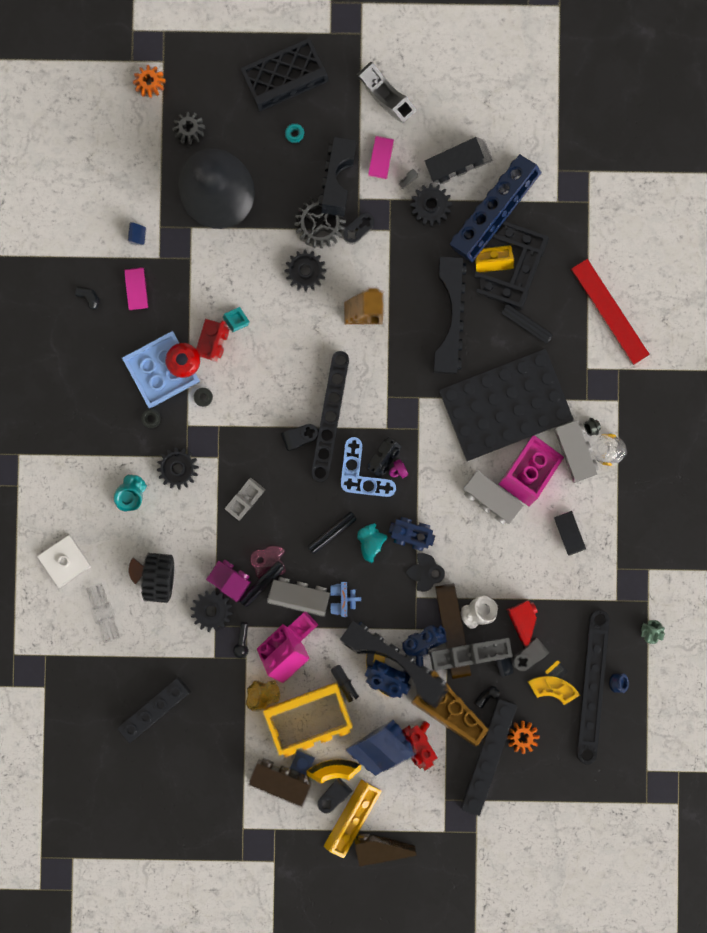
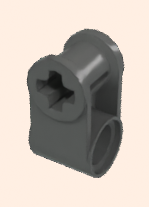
[512,637,549,671]

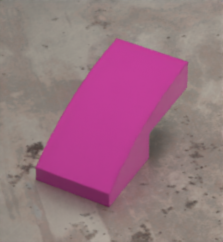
[368,136,394,179]
[125,267,148,310]
[287,612,318,642]

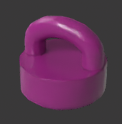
[389,459,409,478]

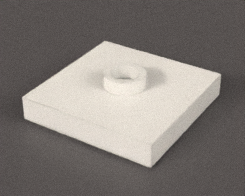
[37,535,91,588]

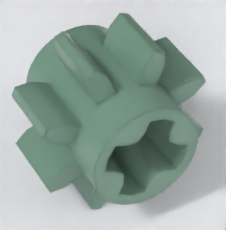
[641,620,665,644]

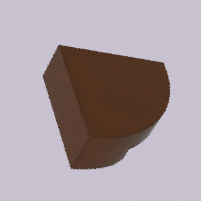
[129,557,143,584]

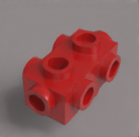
[402,721,438,771]

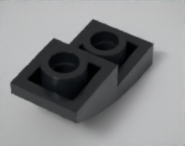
[554,511,587,556]

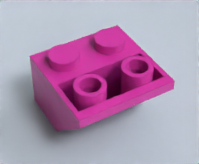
[257,624,310,683]

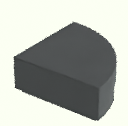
[399,169,418,189]

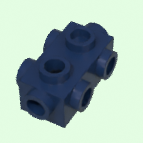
[388,517,436,551]
[402,625,447,667]
[364,660,411,698]

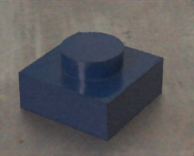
[290,750,315,775]

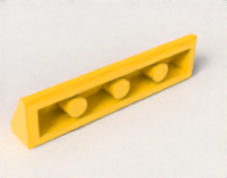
[324,780,382,858]

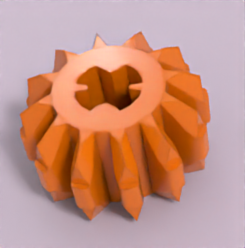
[133,65,166,98]
[507,720,540,754]

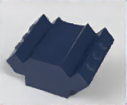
[345,720,415,776]

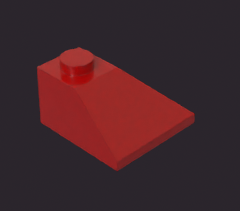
[506,600,538,646]

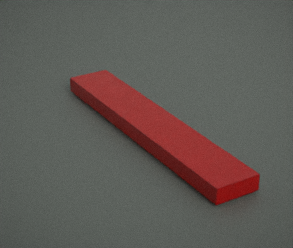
[571,259,650,365]

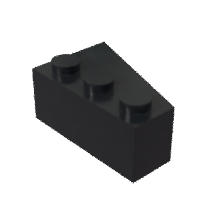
[425,137,493,184]

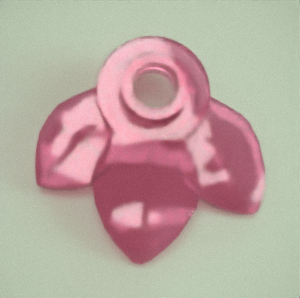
[250,546,286,579]

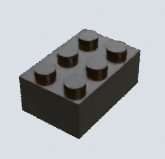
[248,758,312,807]

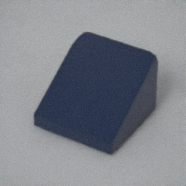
[128,222,146,245]

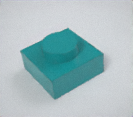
[222,307,250,333]

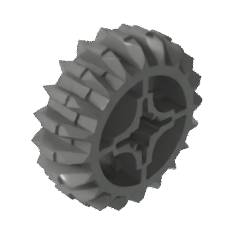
[294,197,346,249]

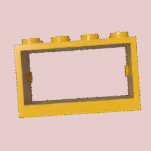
[263,682,353,757]

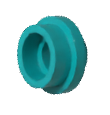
[285,124,304,143]

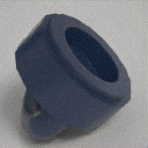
[609,673,629,693]

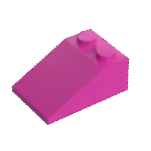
[498,435,564,507]

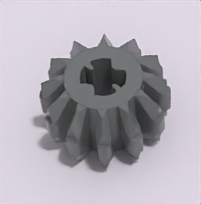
[173,112,205,145]

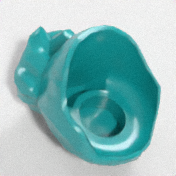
[113,474,147,512]
[357,523,388,563]

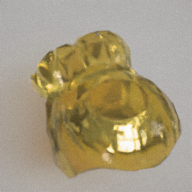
[246,680,280,712]

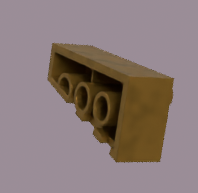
[344,288,383,325]
[411,671,488,746]

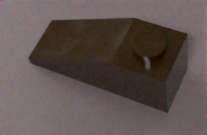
[354,834,417,867]

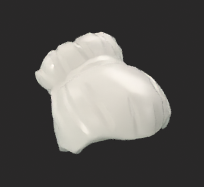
[461,595,498,629]

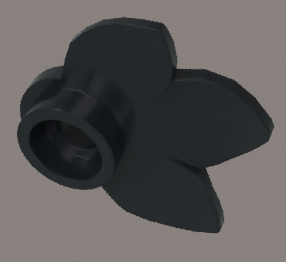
[406,553,445,592]

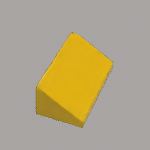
[475,246,514,273]

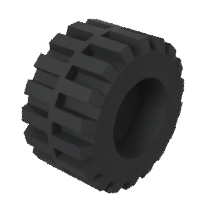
[141,553,174,603]

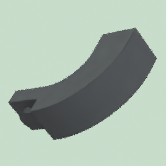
[357,62,417,123]

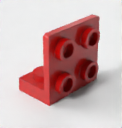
[196,318,230,362]

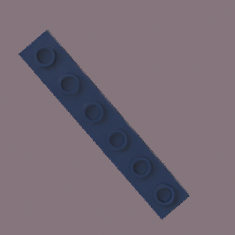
[450,154,542,262]

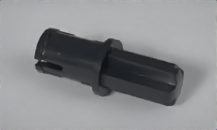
[331,665,359,703]

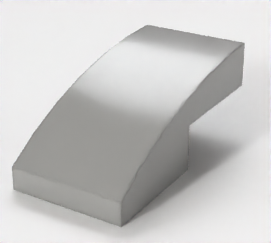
[225,478,265,521]

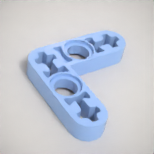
[341,437,396,497]

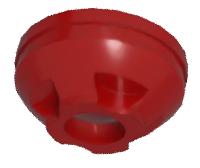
[165,343,200,378]

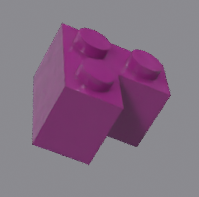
[206,560,251,602]

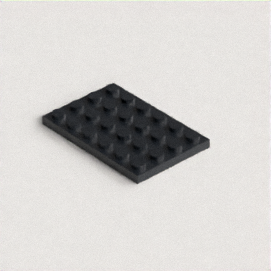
[439,349,574,461]

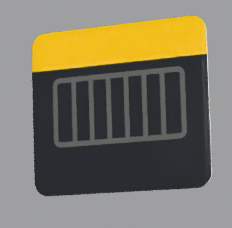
[545,661,568,678]

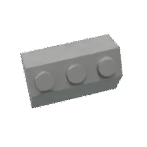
[267,577,330,616]

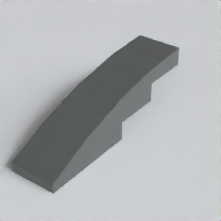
[429,638,512,671]

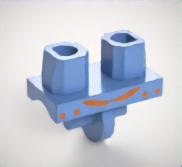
[331,582,361,617]

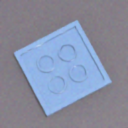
[122,331,200,409]

